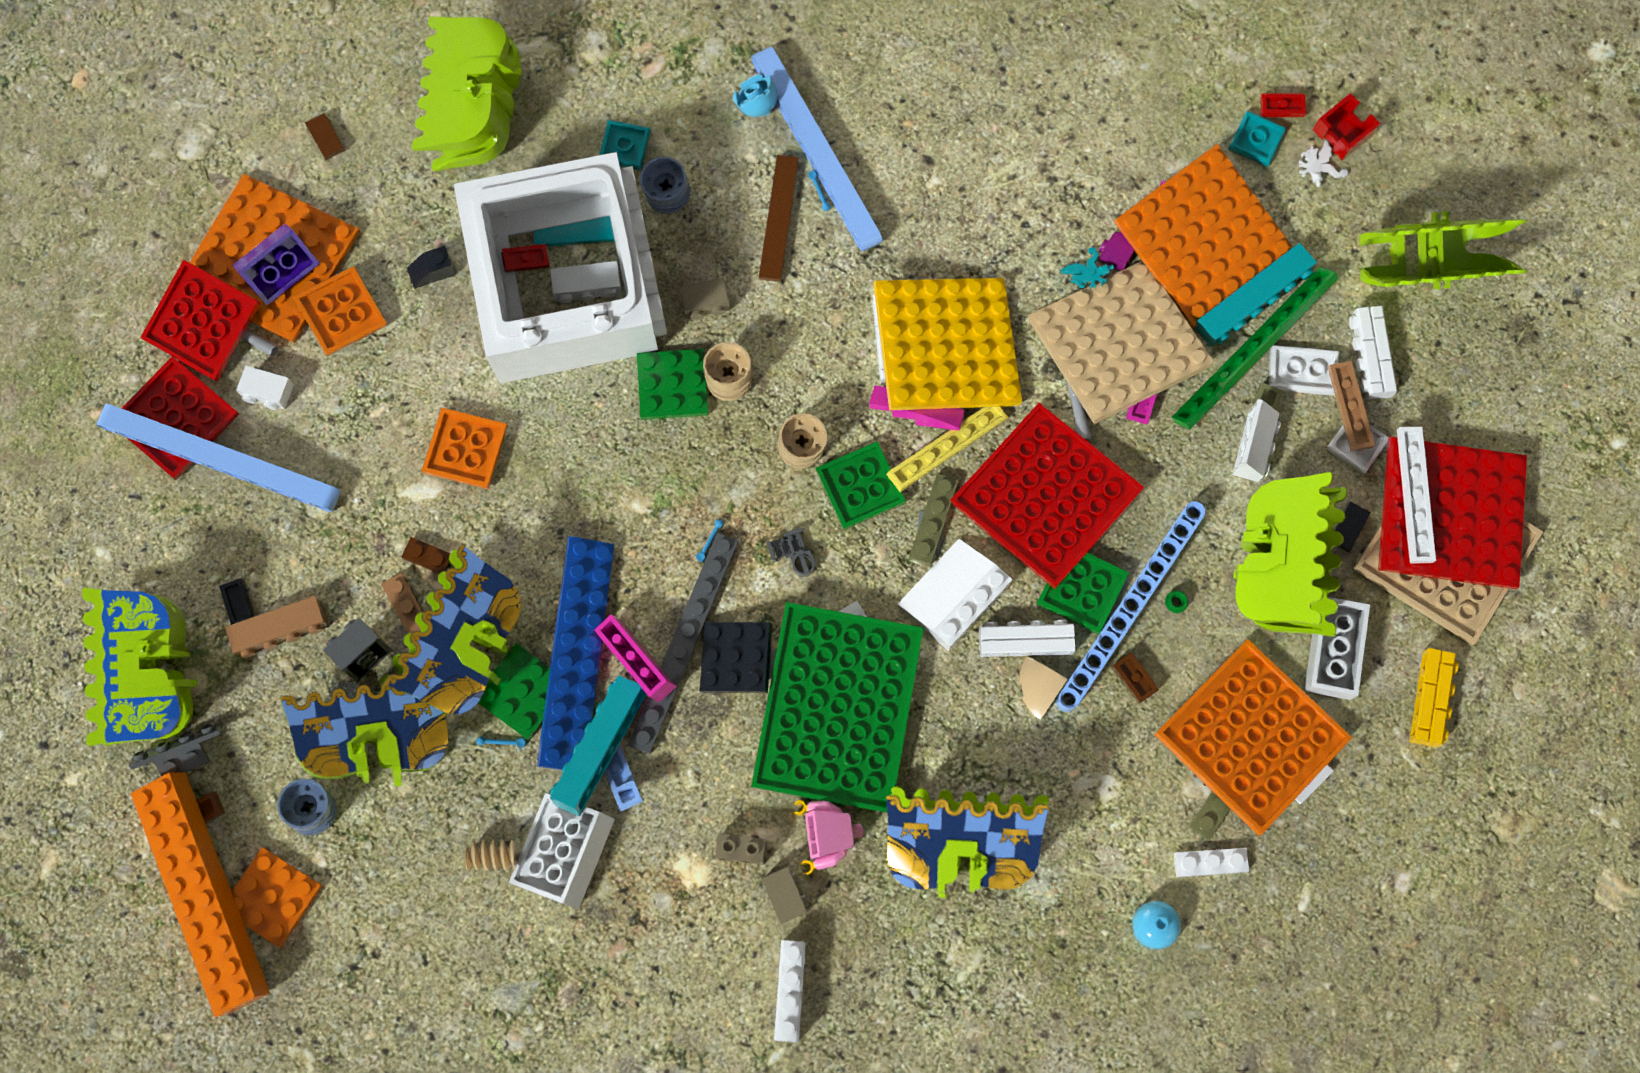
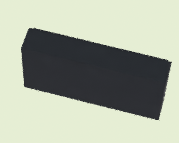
[1334,501,1371,553]
[219,578,255,625]

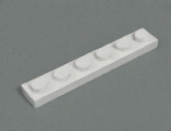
[1397,427,1436,563]

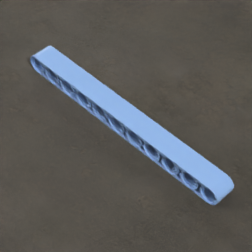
[751,46,883,252]
[96,404,341,512]
[1056,501,1205,712]

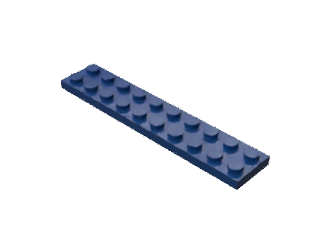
[537,536,614,770]

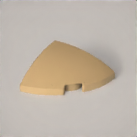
[1019,656,1067,720]

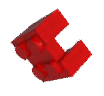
[1312,93,1381,161]

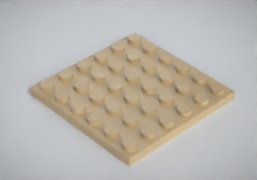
[1028,261,1214,424]
[1353,519,1543,645]

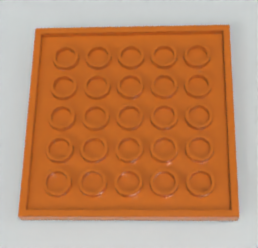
[1113,144,1293,328]
[190,174,360,343]
[1154,639,1352,836]

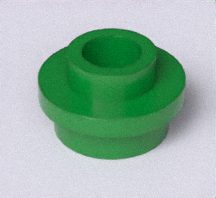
[1165,590,1188,614]

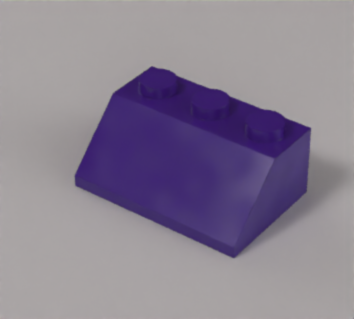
[232,224,319,305]

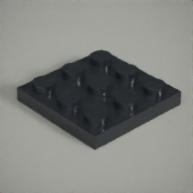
[699,622,773,693]

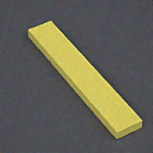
[887,407,1008,492]

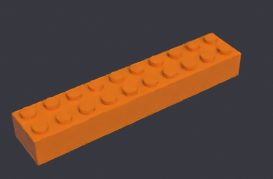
[130,772,271,1017]

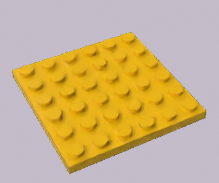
[873,278,1022,410]

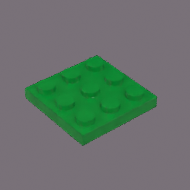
[636,349,708,420]
[815,441,906,531]
[1036,553,1129,635]
[478,643,550,741]

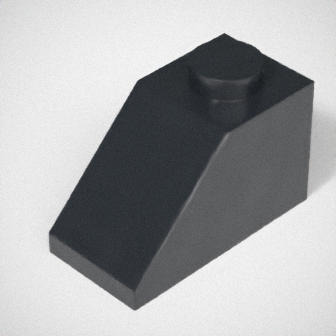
[407,246,456,289]

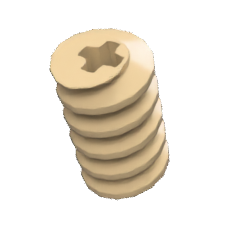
[465,840,517,871]

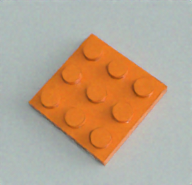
[293,266,387,357]
[422,407,508,490]
[232,847,323,948]

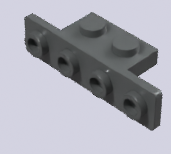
[129,722,223,777]

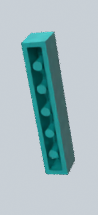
[1194,243,1317,347]
[550,675,647,817]

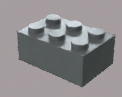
[323,618,393,682]

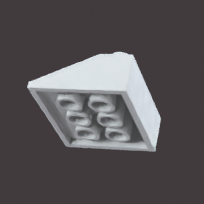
[897,539,1013,651]
[509,793,615,910]

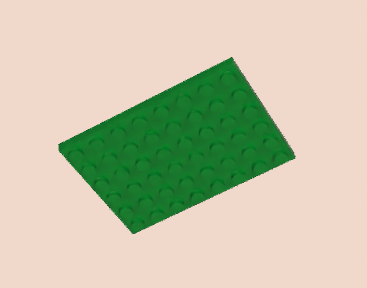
[751,602,924,813]

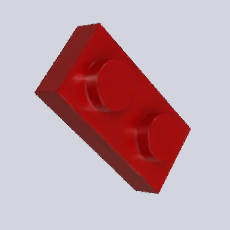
[1260,93,1306,117]
[501,244,550,273]

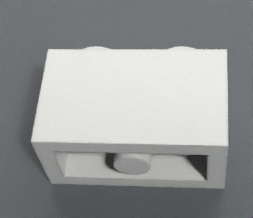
[236,366,294,410]

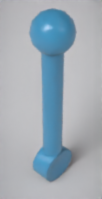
[808,170,830,211]
[696,519,724,562]
[476,736,526,748]

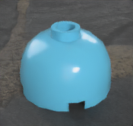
[733,74,777,117]
[1132,901,1181,950]

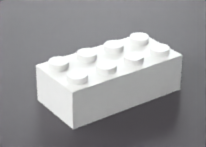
[1304,597,1370,700]

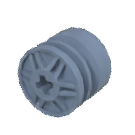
[640,157,690,214]
[277,779,337,836]

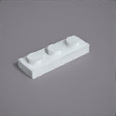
[1174,848,1249,877]

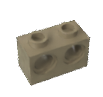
[715,834,766,865]

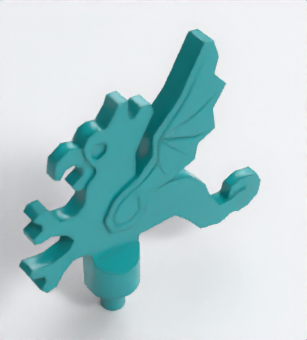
[1061,247,1114,289]

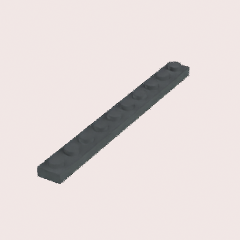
[628,533,739,755]

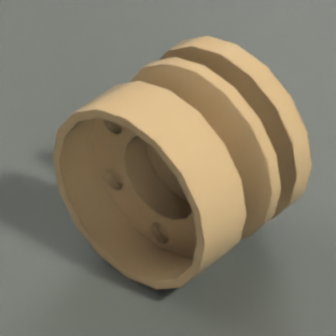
[703,342,753,401]
[777,413,827,469]

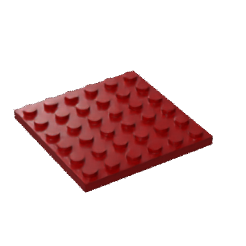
[950,403,1144,589]
[1378,436,1527,590]

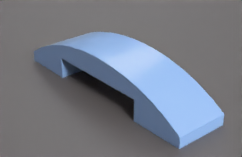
[605,744,643,811]

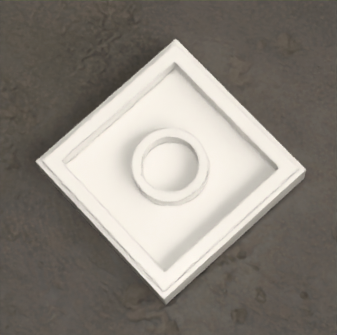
[1326,424,1389,475]

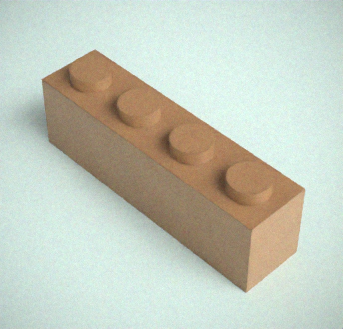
[225,596,329,658]

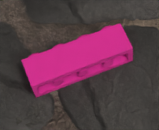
[595,614,677,702]

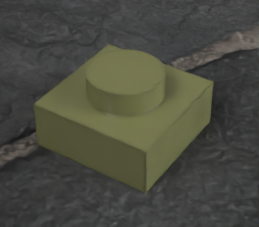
[1252,382,1283,410]

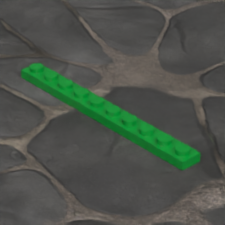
[1172,267,1338,430]

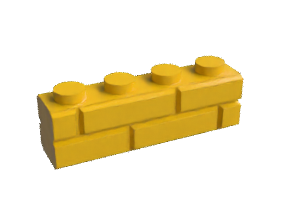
[1409,648,1459,748]

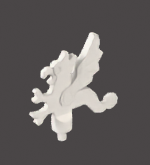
[1298,140,1348,187]

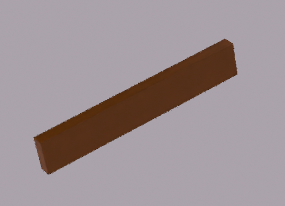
[759,155,799,282]

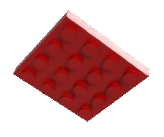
[140,259,261,381]
[121,356,239,480]

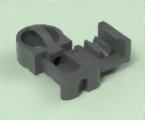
[766,528,815,577]

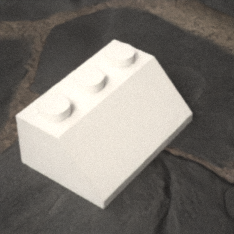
[1232,399,1281,482]

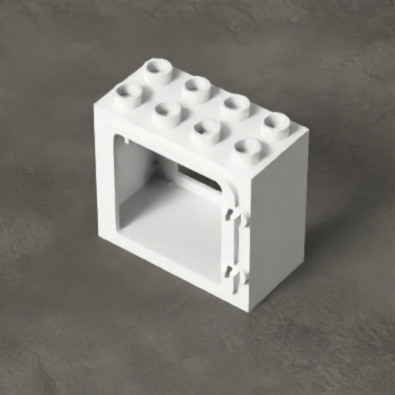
[454,152,667,384]

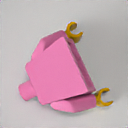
[794,800,863,875]

